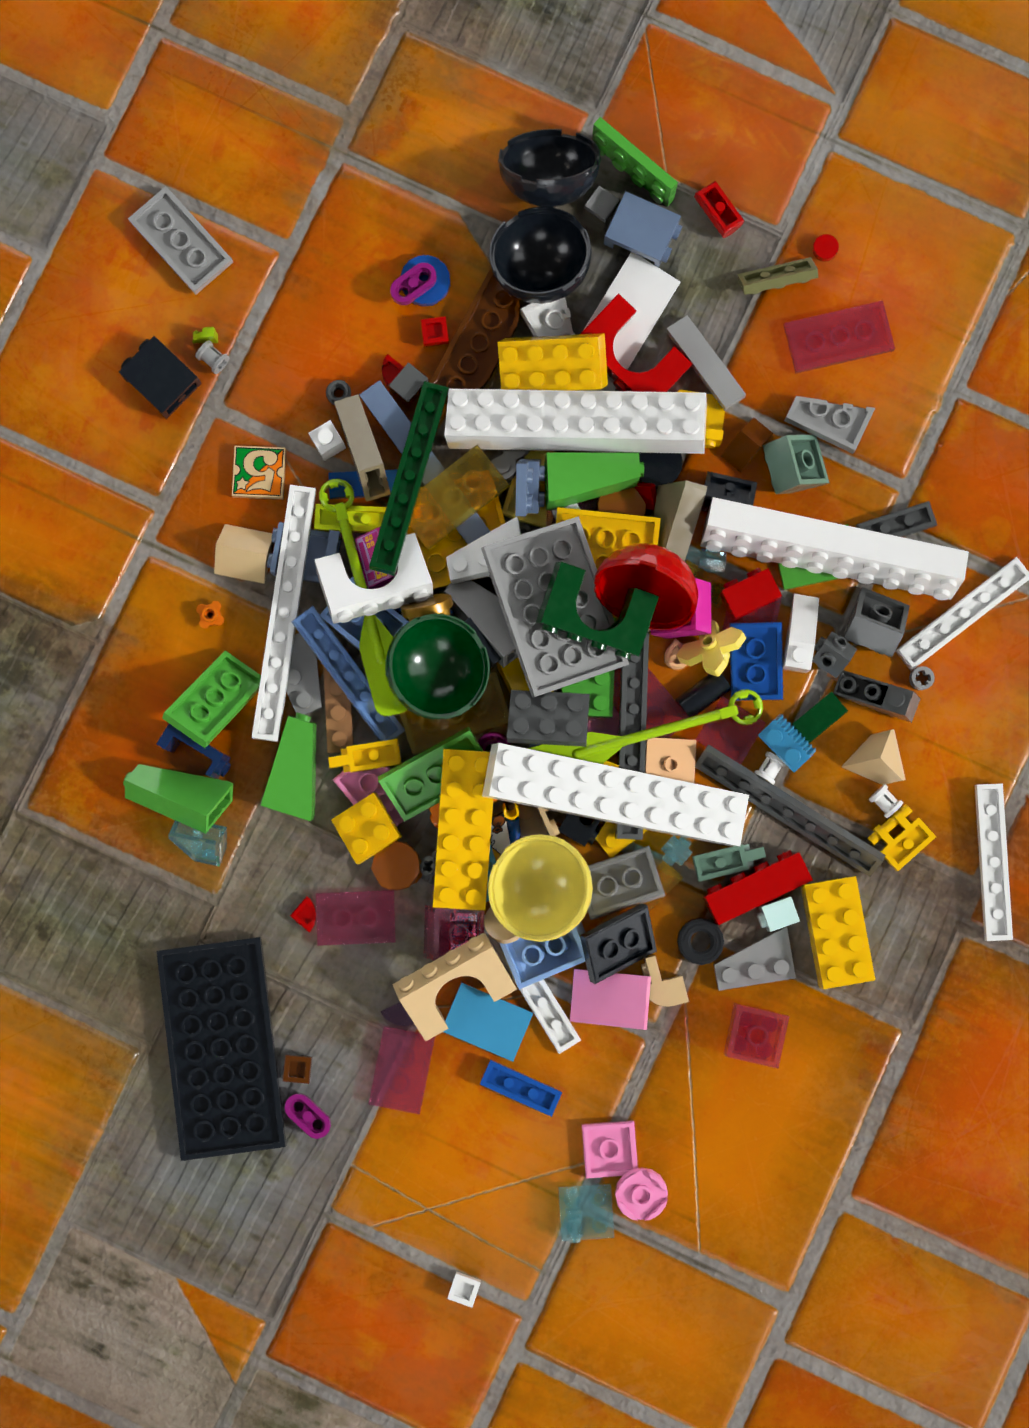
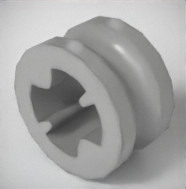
[909,666,935,690]

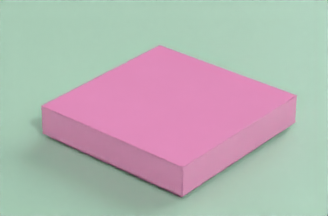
[582,1120,638,1179]

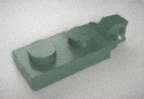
[692,844,766,882]

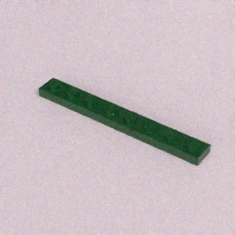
[369,381,449,576]

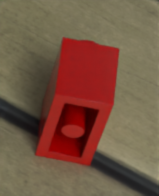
[719,567,782,621]

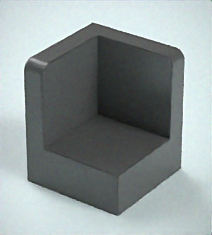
[389,362,429,402]

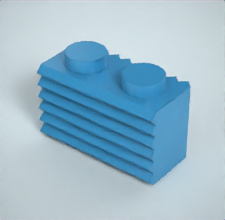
[758,714,816,773]

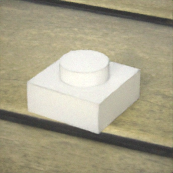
[447,1271,481,1308]

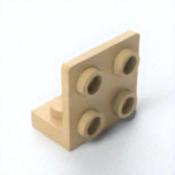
[508,803,560,838]

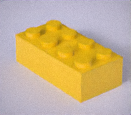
[497,333,608,391]
[800,876,875,989]

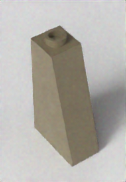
[334,394,391,502]
[653,480,707,562]

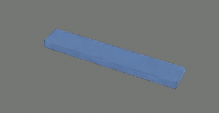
[291,606,406,741]

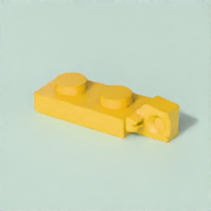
[328,739,402,773]

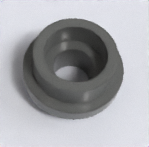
[326,380,352,405]

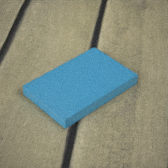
[443,982,533,1062]

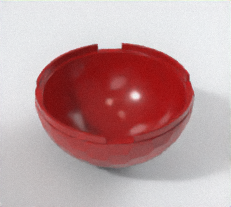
[594,543,698,630]

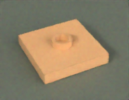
[645,738,696,783]

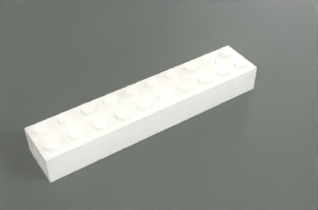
[444,389,707,454]
[700,497,969,600]
[482,743,749,846]

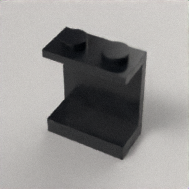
[119,336,202,419]

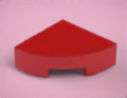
[382,354,404,389]
[634,483,656,510]
[290,896,316,933]

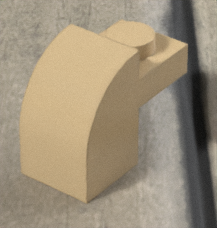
[641,955,689,1007]

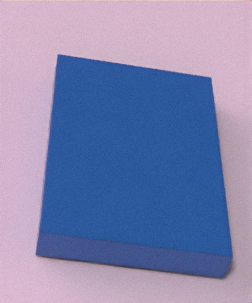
[729,622,783,701]

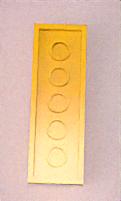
[432,749,493,910]

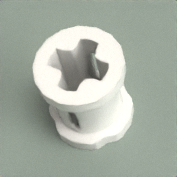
[754,751,786,785]
[868,784,904,818]

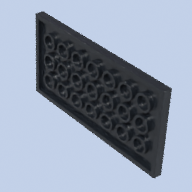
[156,937,287,1161]

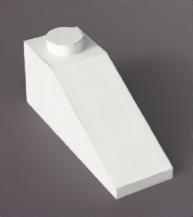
[783,593,819,673]

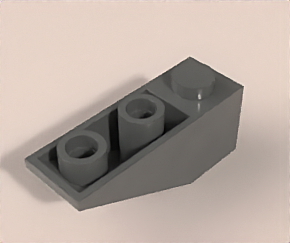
[833,670,920,723]

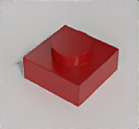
[420,316,449,347]

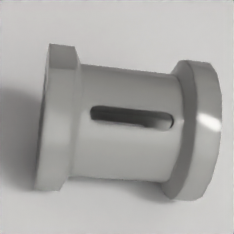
[195,340,230,374]

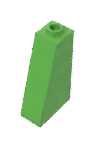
[544,452,644,510]
[260,712,316,821]
[123,764,233,834]

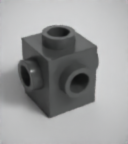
[812,631,857,678]

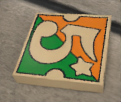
[232,446,286,500]

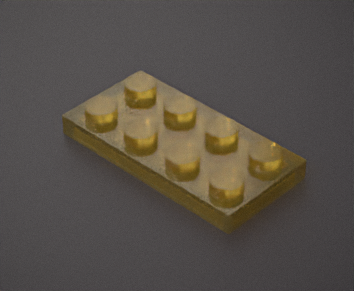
[409,445,509,550]

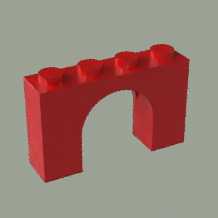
[581,293,692,392]

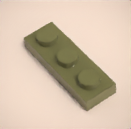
[737,257,818,295]

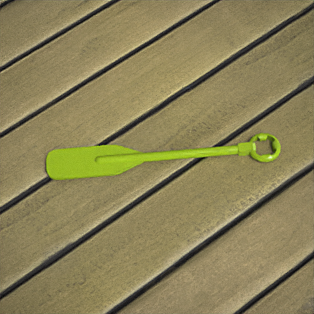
[319,479,407,716]
[527,689,763,764]

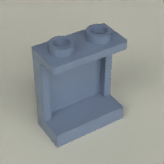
[604,191,683,268]
[267,522,342,584]

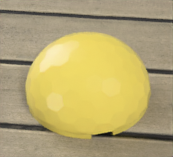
[488,834,593,942]

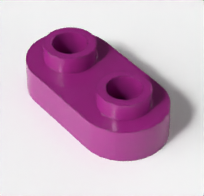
[390,263,437,305]
[285,1093,331,1139]

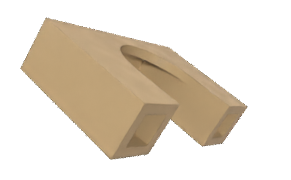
[392,932,517,1041]

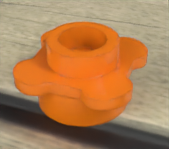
[196,601,224,629]

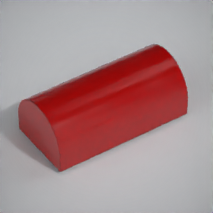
[694,181,744,238]

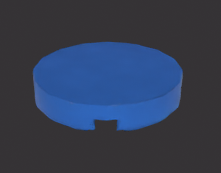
[400,255,450,307]

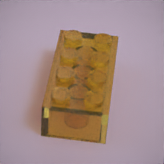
[400,672,509,756]

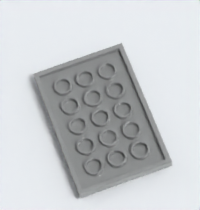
[481,516,629,698]

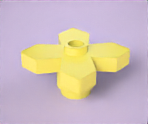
[676,619,746,677]

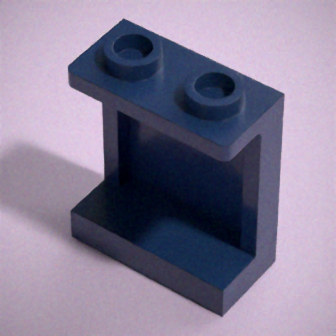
[156,724,231,779]

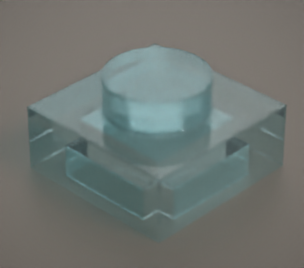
[699,548,726,573]

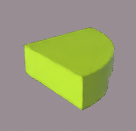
[192,327,218,343]

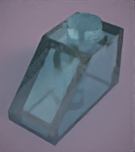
[169,820,227,866]

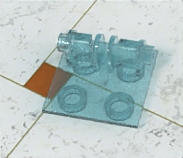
[558,1184,614,1243]

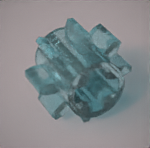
[661,835,693,867]

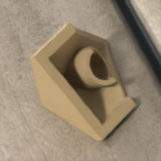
[842,729,906,785]

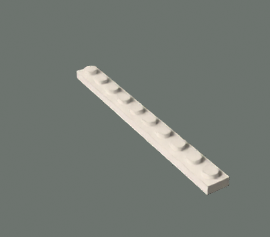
[252,485,316,742]

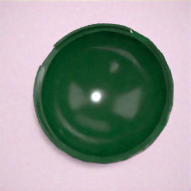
[385,614,490,720]

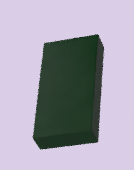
[791,691,848,743]

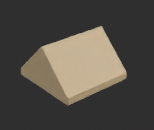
[214,524,274,584]

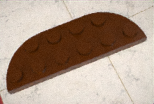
[430,268,520,405]

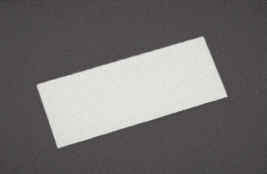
[580,252,680,391]

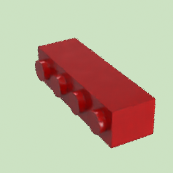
[703,850,813,925]

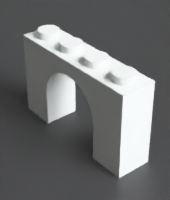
[314,533,434,624]

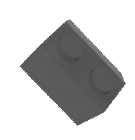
[844,587,910,657]

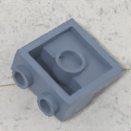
[515,459,545,516]

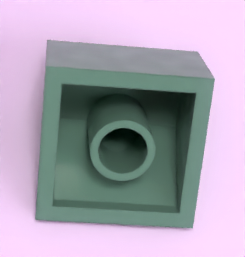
[762,435,829,494]

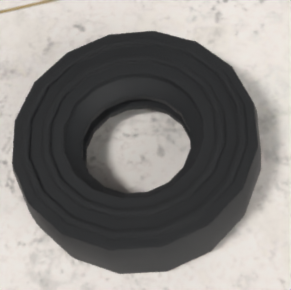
[677,918,724,965]

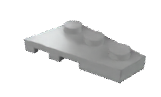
[714,926,796,991]

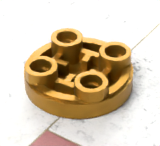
[401,594,453,622]

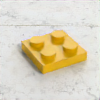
[331,792,402,864]

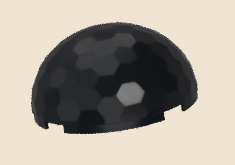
[498,129,601,208]
[489,207,592,304]

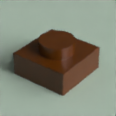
[283,1054,312,1084]

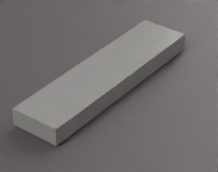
[666,315,746,411]

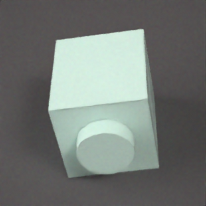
[757,896,800,932]

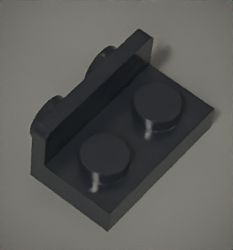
[701,471,757,513]

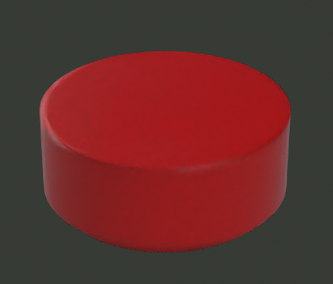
[812,234,839,261]

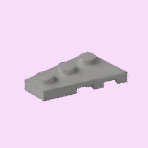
[784,396,875,454]
[286,633,323,715]

